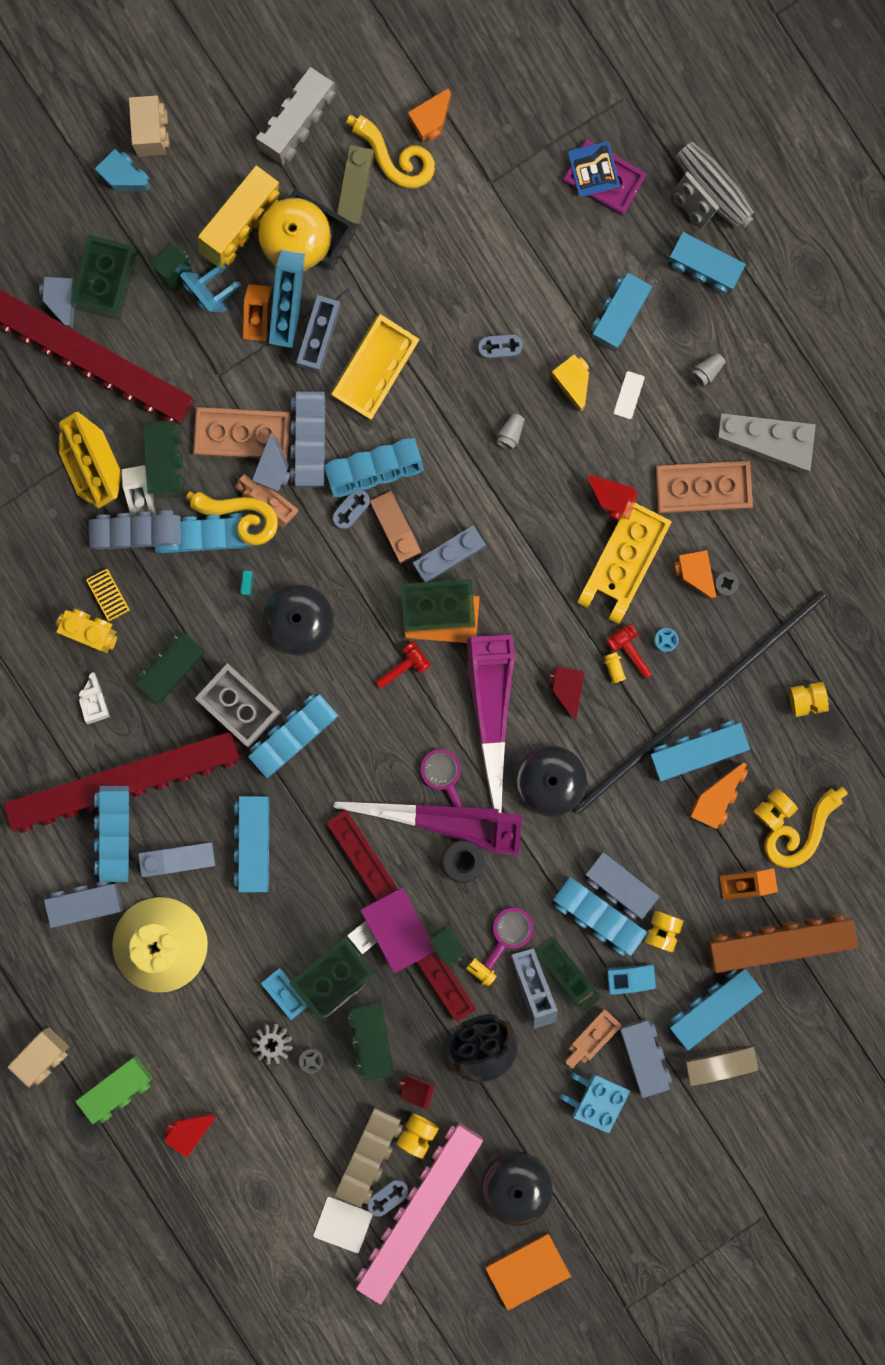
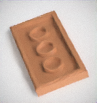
[193,407,291,460]
[655,461,753,514]

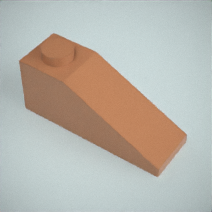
[370,491,421,565]

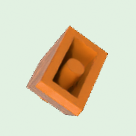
[408,89,451,142]
[243,284,272,342]
[674,550,716,599]
[720,868,778,900]

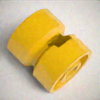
[789,682,829,717]
[753,788,798,833]
[644,911,684,952]
[396,1113,439,1158]

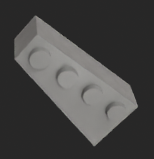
[256,67,336,166]
[716,413,816,475]

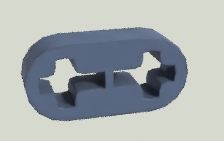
[478,335,523,360]
[333,490,370,530]
[368,1179,408,1216]

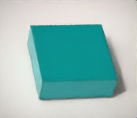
[240,571,254,597]

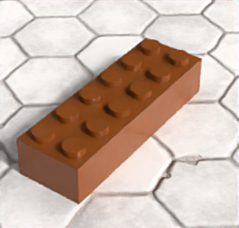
[706,914,859,973]

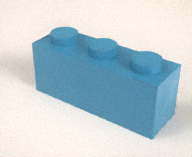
[668,232,746,294]
[591,273,652,351]

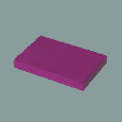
[563,139,647,216]
[361,887,436,973]

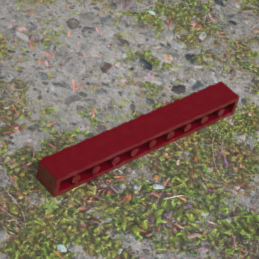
[0,289,196,425]
[3,732,241,834]

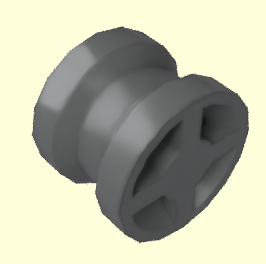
[714,572,739,597]
[299,1048,323,1073]

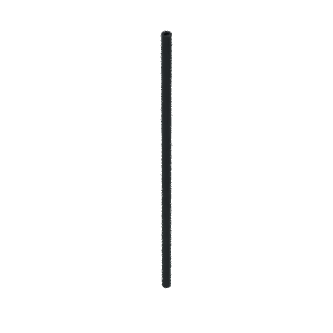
[574,591,827,814]

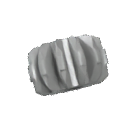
[252,1024,292,1065]

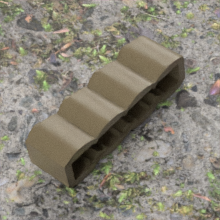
[334,1106,403,1208]

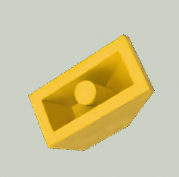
[551,354,589,412]

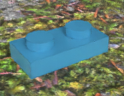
[261,968,310,1020]

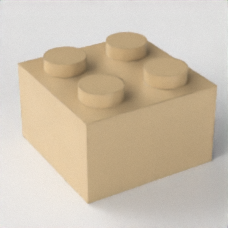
[129,96,170,157]
[8,1027,69,1087]

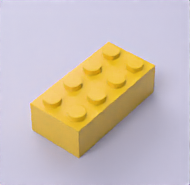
[198,166,280,269]

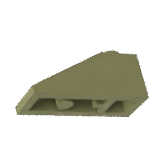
[337,145,374,225]

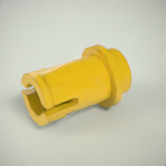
[603,652,626,684]
[466,958,497,987]

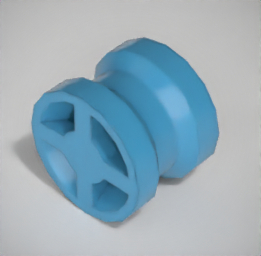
[653,628,678,652]

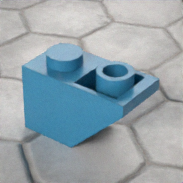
[95,149,151,191]
[606,964,656,995]

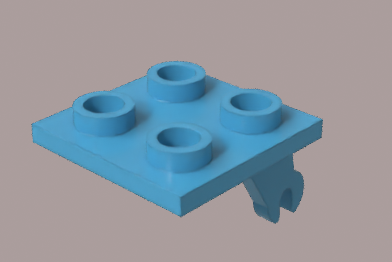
[180,265,241,312]
[559,1072,630,1133]

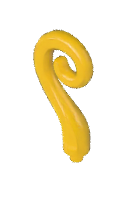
[346,115,435,188]
[186,492,278,546]
[764,787,848,868]

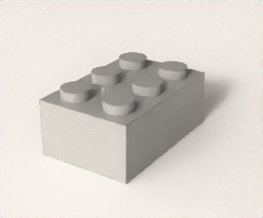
[195,663,282,747]

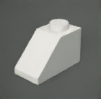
[122,465,156,517]

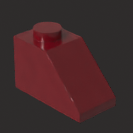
[548,667,585,719]
[398,1073,435,1110]

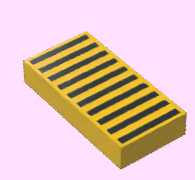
[87,569,130,622]

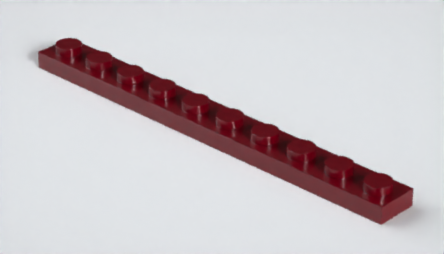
[327,810,476,1022]

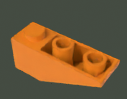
[689,763,748,829]

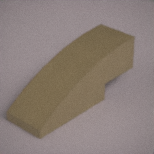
[685,1046,758,1086]

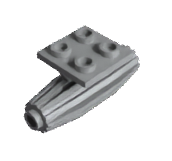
[671,142,754,229]

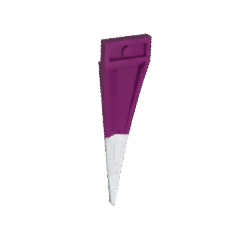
[467,635,515,813]
[333,802,522,855]

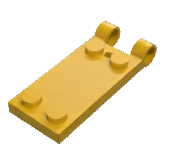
[577,503,672,624]

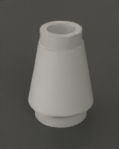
[691,353,726,387]
[496,413,525,450]

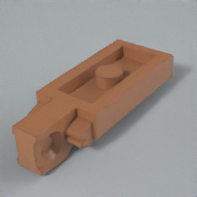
[235,474,298,528]
[565,1009,622,1069]

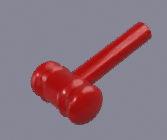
[606,623,652,679]
[375,641,431,689]

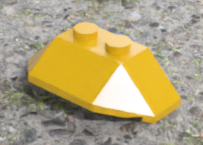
[59,412,122,508]

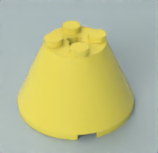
[112,897,208,992]

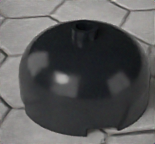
[263,584,334,656]
[516,746,587,817]
[444,1015,518,1083]
[481,1152,553,1226]

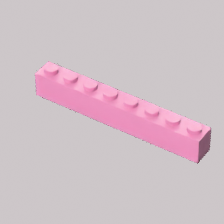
[355,1122,483,1305]

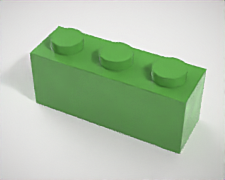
[75,1056,153,1125]

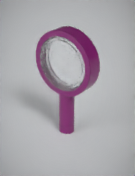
[421,749,464,807]
[484,907,534,970]

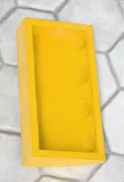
[329,314,420,420]

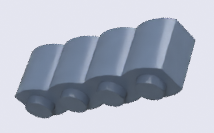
[291,392,325,488]
[89,510,181,550]

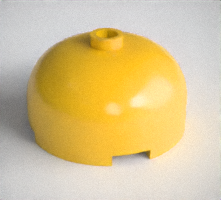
[259,198,331,271]

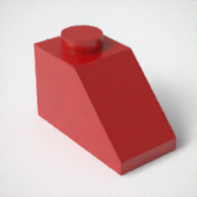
[588,475,638,521]
[164,1113,217,1158]

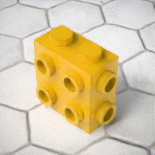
[56,608,118,653]

